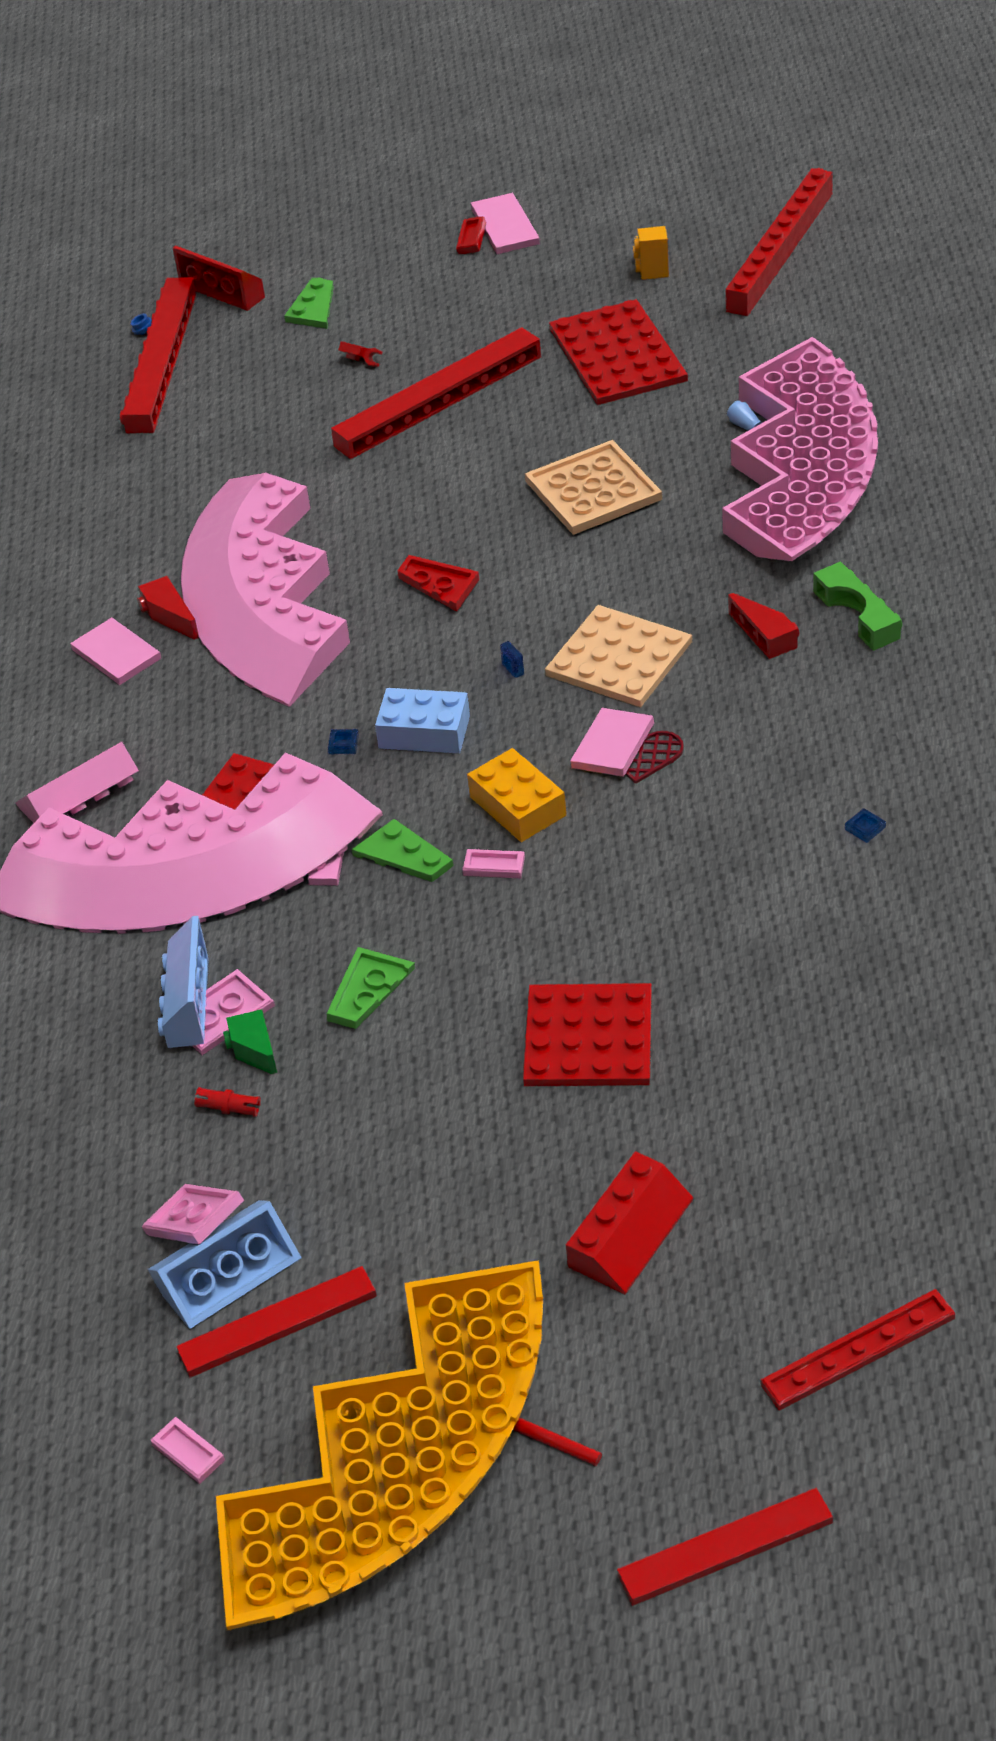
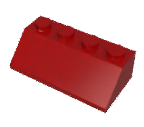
[172,245,265,311]
[566,1151,693,1295]

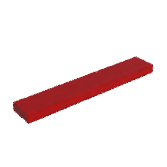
[176,1266,377,1378]
[760,1289,956,1411]
[617,1487,833,1606]

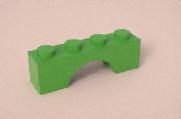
[813,562,902,651]

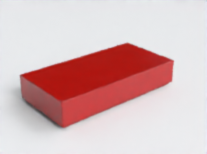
[456,216,487,254]

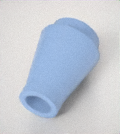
[727,401,762,431]

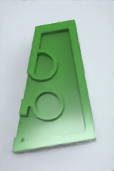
[284,278,334,329]
[352,819,453,882]
[327,947,415,1029]

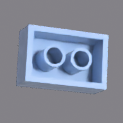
[375,688,470,754]

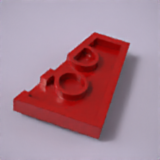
[397,555,479,612]

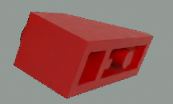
[137,576,199,640]
[728,593,800,659]

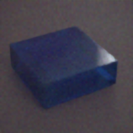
[500,641,524,678]
[328,729,359,754]
[845,808,886,843]

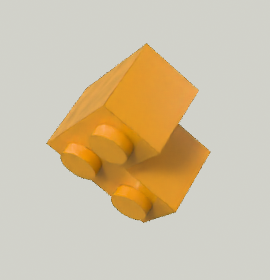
[633,226,669,280]

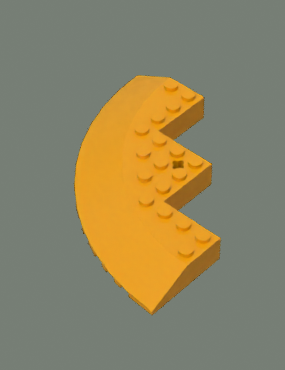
[216,1260,543,1631]

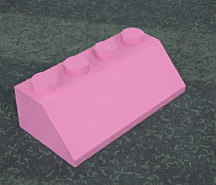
[15,742,139,823]

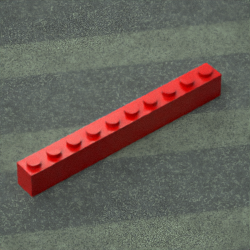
[725,168,833,316]
[120,277,197,433]
[331,327,541,459]

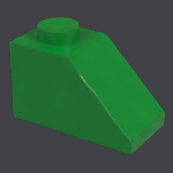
[223,1009,277,1074]

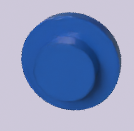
[131,314,152,335]

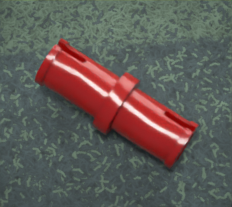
[194,1087,261,1117]

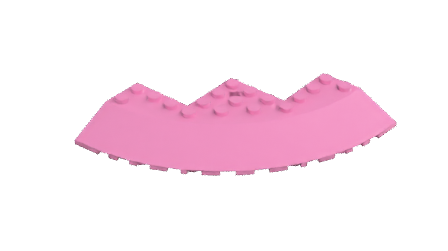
[722,337,878,561]
[181,473,350,707]
[0,753,383,934]

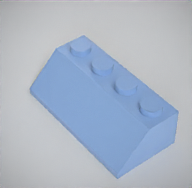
[158,916,209,1048]
[148,1200,301,1329]

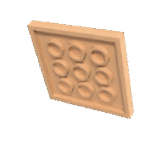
[525,440,662,535]
[545,605,692,708]

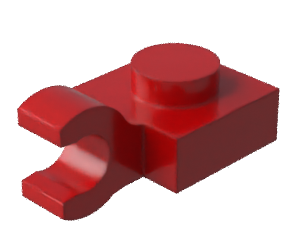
[338,341,383,367]

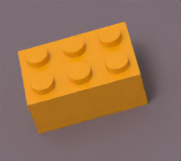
[467,748,567,842]

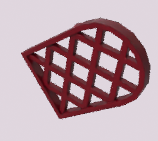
[625,731,684,784]

